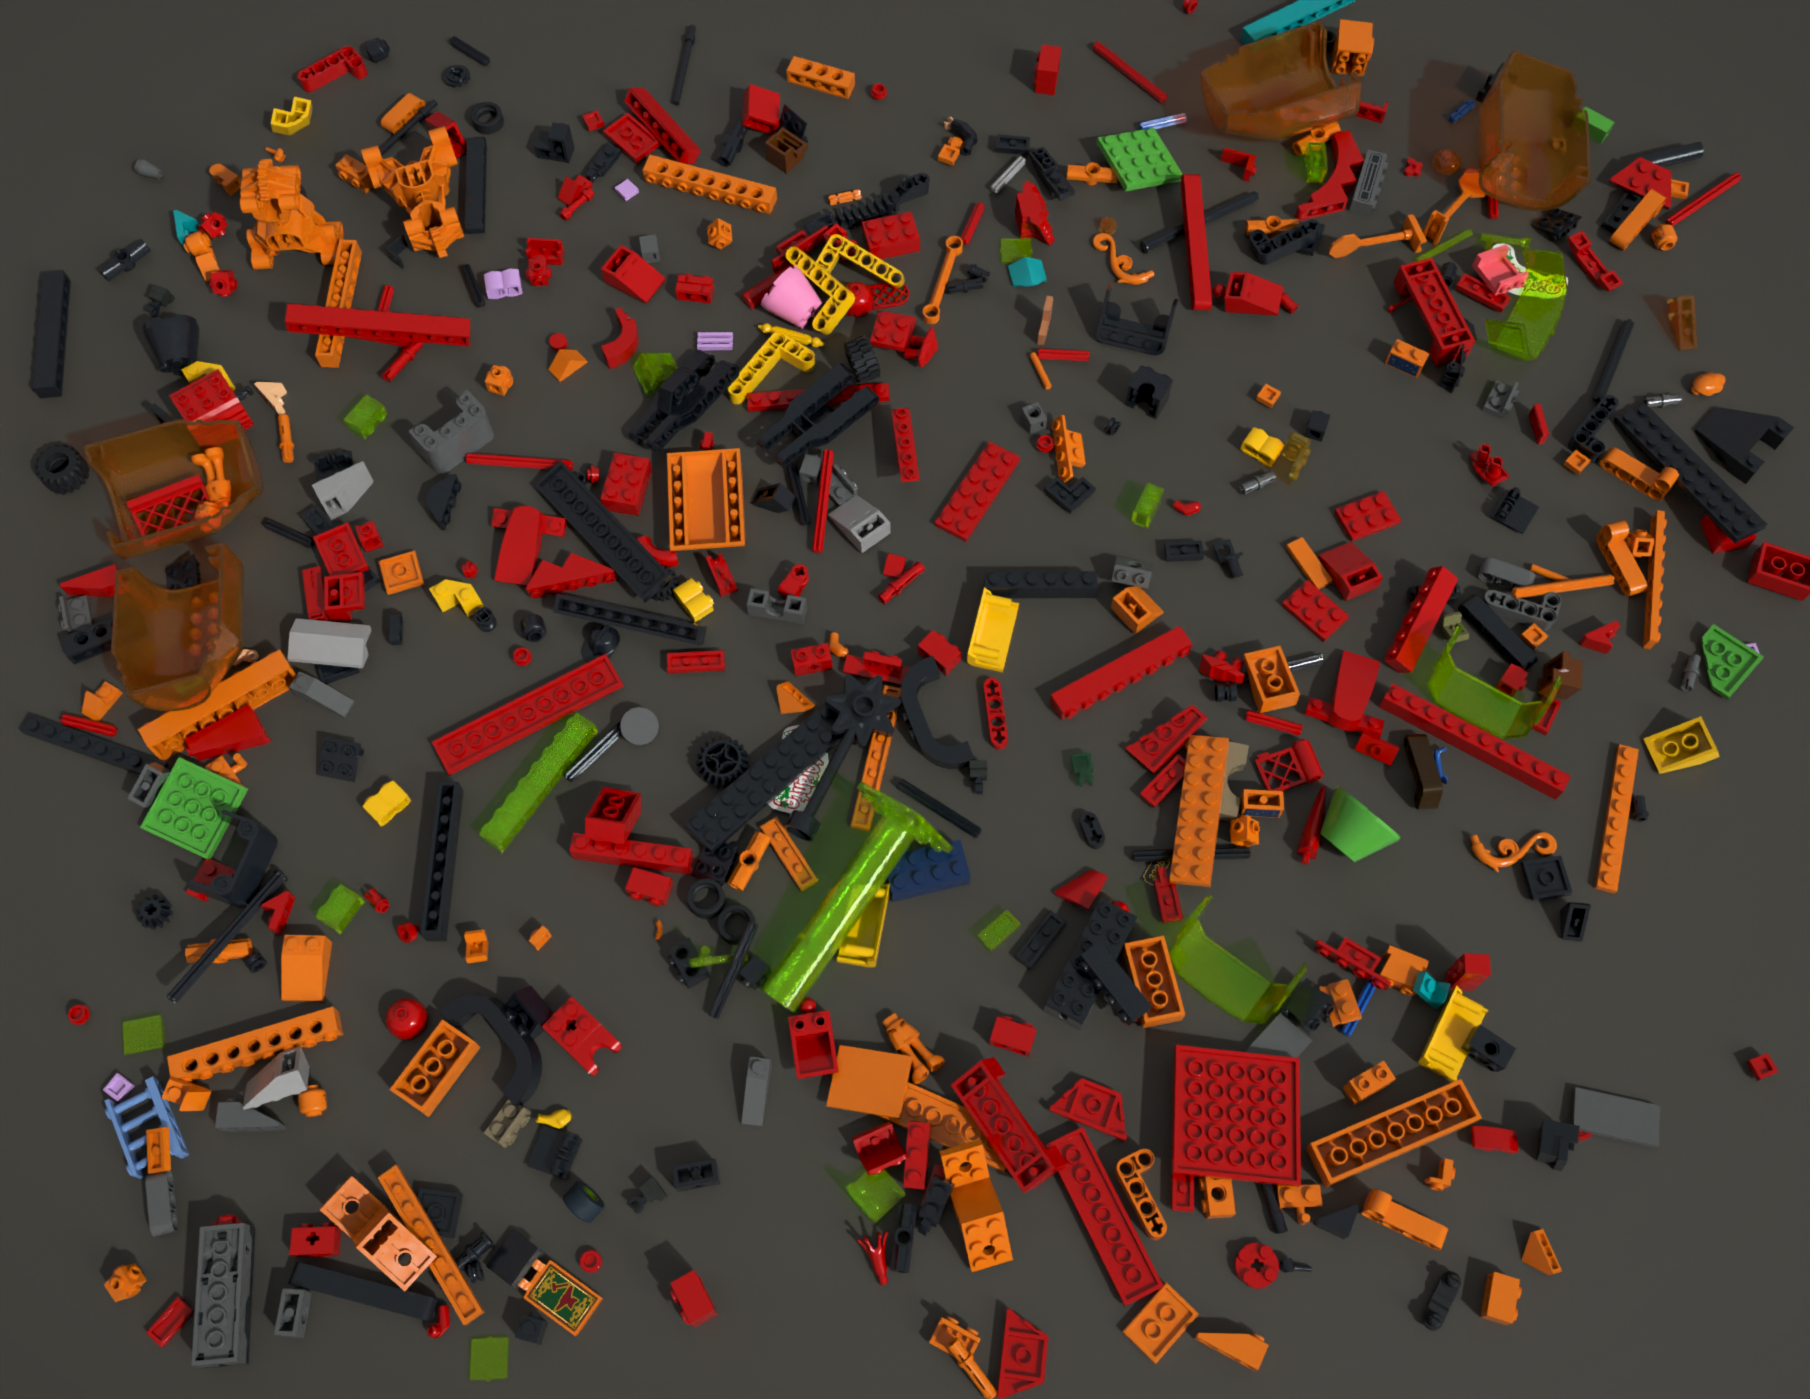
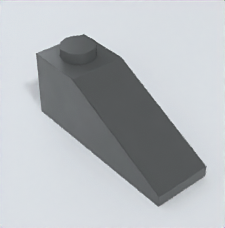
[289,671,355,718]
[741,1057,772,1127]
[215,1099,286,1132]

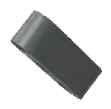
[1478,557,1536,591]
[145,1171,178,1237]

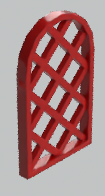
[868,282,909,310]

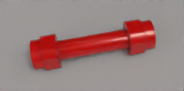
[559,188,594,221]

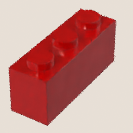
[1445,953,1491,991]
[903,1120,932,1190]

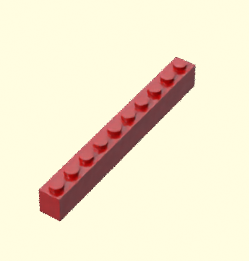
[285,304,471,346]
[1379,683,1571,800]

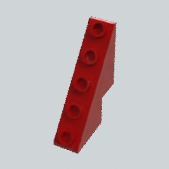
[891,408,920,482]
[526,553,618,599]

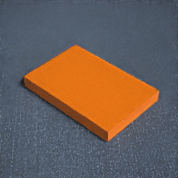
[1122,1282,1199,1364]

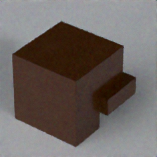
[765,127,808,174]
[1537,651,1583,700]

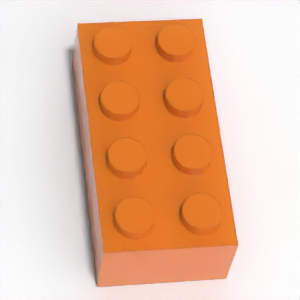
[1122,936,1185,1029]
[389,1020,481,1118]

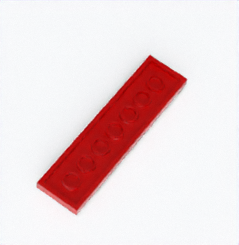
[1045,1127,1164,1307]

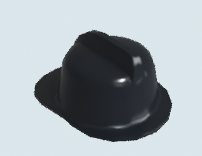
[582,624,620,663]

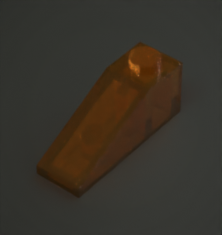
[1667,295,1697,350]

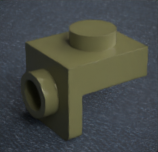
[1441,612,1470,643]

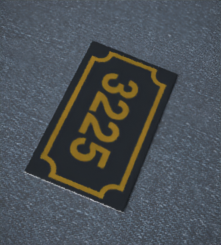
[1140,861,1172,887]

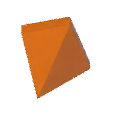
[776,681,815,714]
[1521,1229,1562,1276]

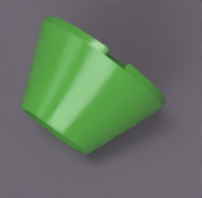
[1320,786,1401,862]

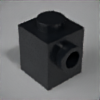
[739,954,772,990]
[515,1313,548,1345]

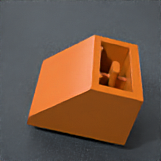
[1111,586,1164,634]

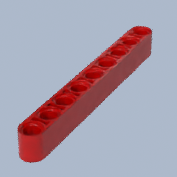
[1180,174,1212,311]

